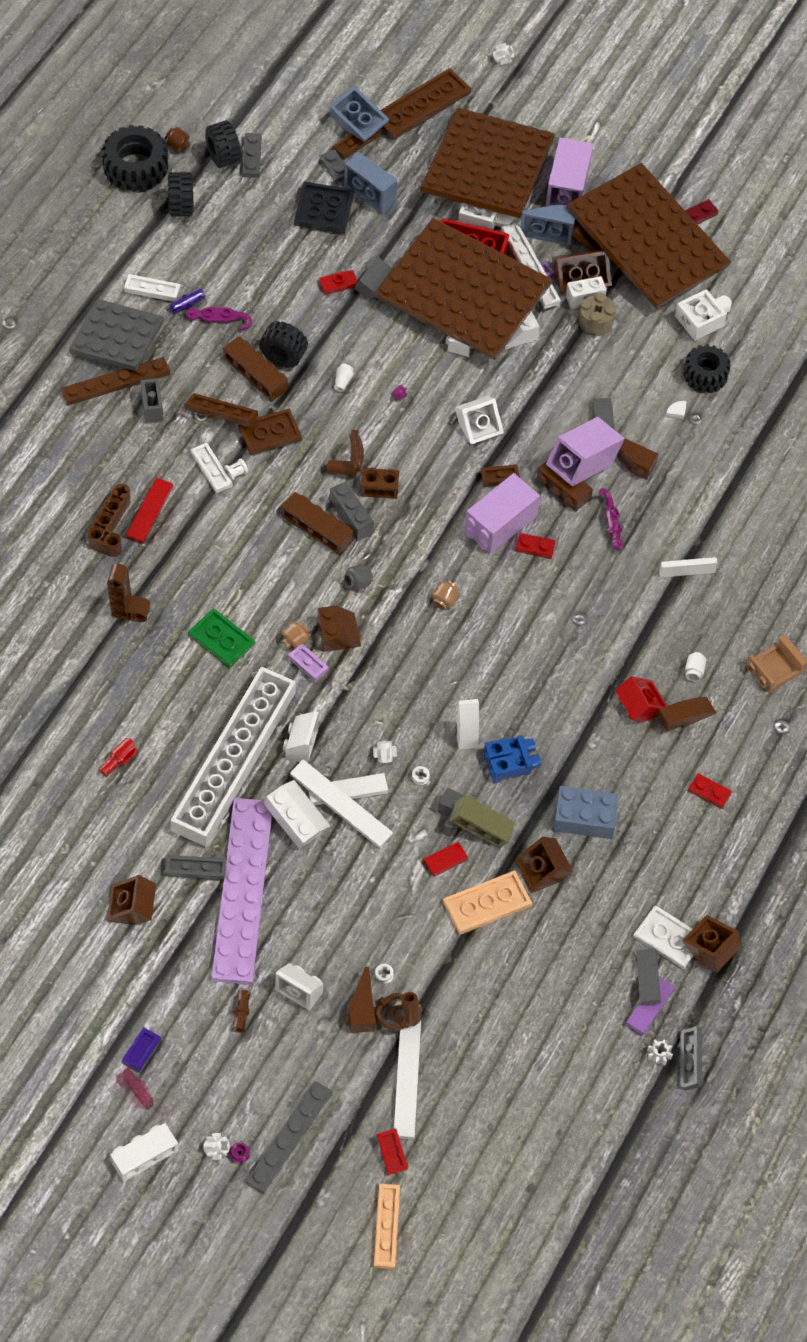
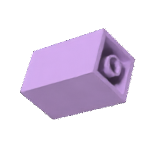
[546,137,593,207]
[546,417,625,486]
[464,473,540,554]

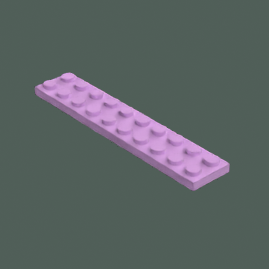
[212,798,272,985]

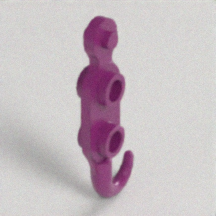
[186,307,252,330]
[599,488,623,551]

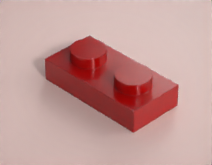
[515,533,556,560]
[688,773,732,809]

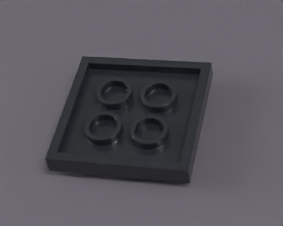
[294,181,355,234]

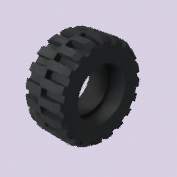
[102,125,169,192]

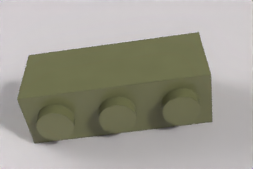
[450,795,515,848]

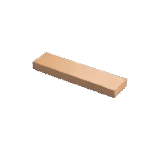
[374,1184,400,1269]

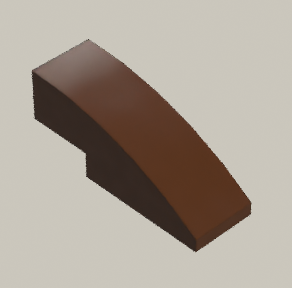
[657,697,716,732]

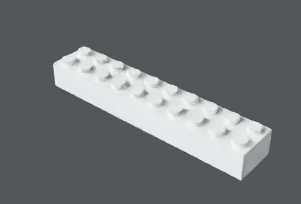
[171,667,296,847]

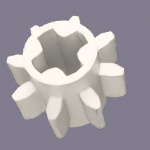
[493,43,514,65]
[373,741,397,763]
[647,1039,673,1066]
[204,1133,230,1160]

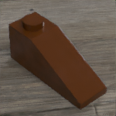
[617,438,658,480]
[345,967,376,1034]

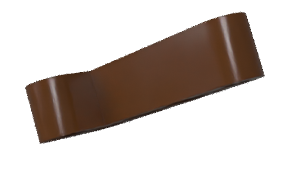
[87,484,131,557]
[107,563,151,622]

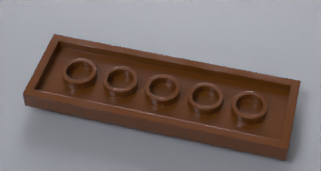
[381,68,471,140]

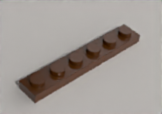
[61,357,170,406]

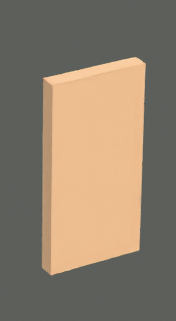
[443,870,532,935]

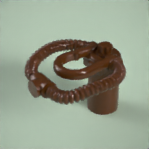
[327,430,364,475]
[374,992,423,1031]

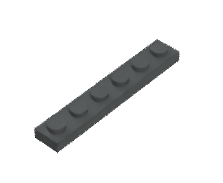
[246,1081,332,1194]

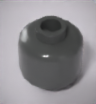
[344,564,373,591]

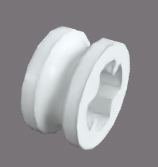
[412,766,430,785]
[375,964,394,984]

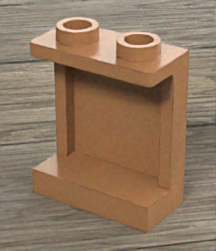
[746,635,807,692]

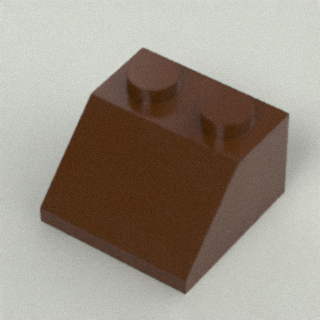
[317,605,361,652]
[515,837,573,892]
[106,875,156,925]
[682,915,741,973]

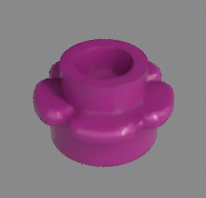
[391,385,407,401]
[229,1142,250,1163]

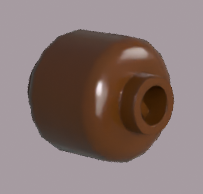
[164,127,191,153]

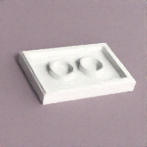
[633,905,693,970]

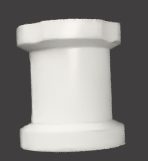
[224,459,248,481]

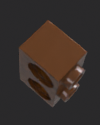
[361,468,399,499]

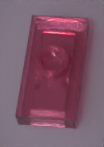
[122,1067,153,1110]

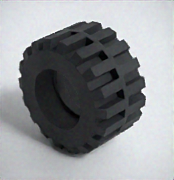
[205,120,241,168]
[168,172,194,217]
[259,321,309,368]
[683,344,731,393]

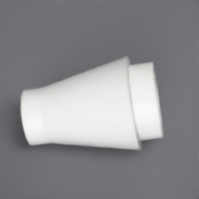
[334,364,354,392]

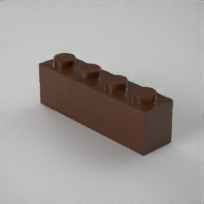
[223,336,288,402]
[281,492,354,555]

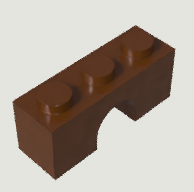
[536,461,593,512]

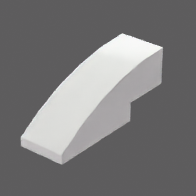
[456,699,479,750]

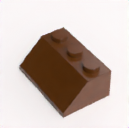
[552,249,612,294]

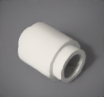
[684,652,707,682]

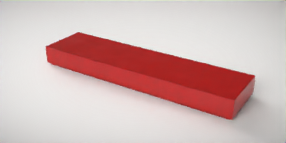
[126,478,173,544]

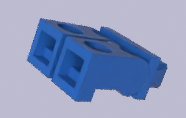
[483,735,541,784]

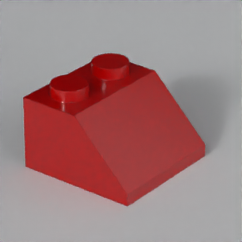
[615,676,667,722]

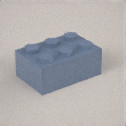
[344,152,397,214]
[554,786,618,839]

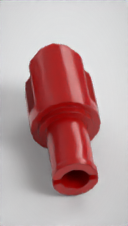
[98,738,138,777]

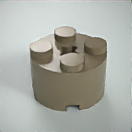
[579,293,616,336]

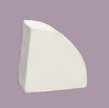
[666,401,687,419]

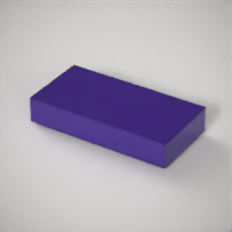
[121,1027,161,1072]

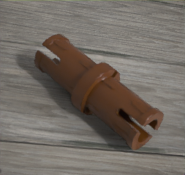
[232,990,251,1033]

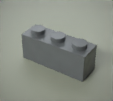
[329,481,374,542]

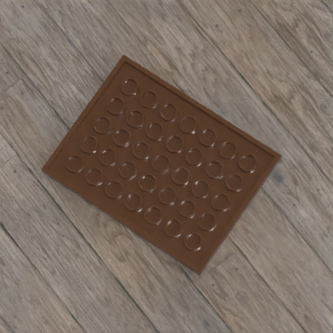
[420,108,555,218]
[566,163,731,309]
[375,218,552,360]

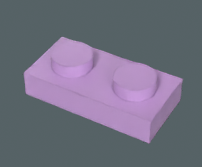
[288,644,329,682]

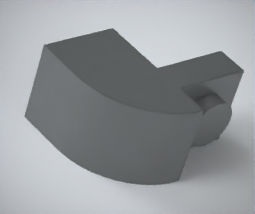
[438,787,464,837]

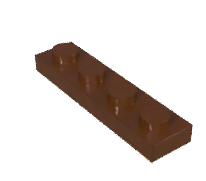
[185,393,258,427]

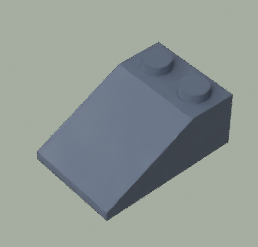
[330,86,390,142]
[520,205,576,246]

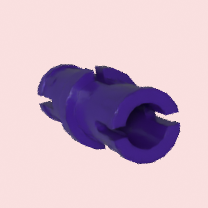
[169,288,205,314]

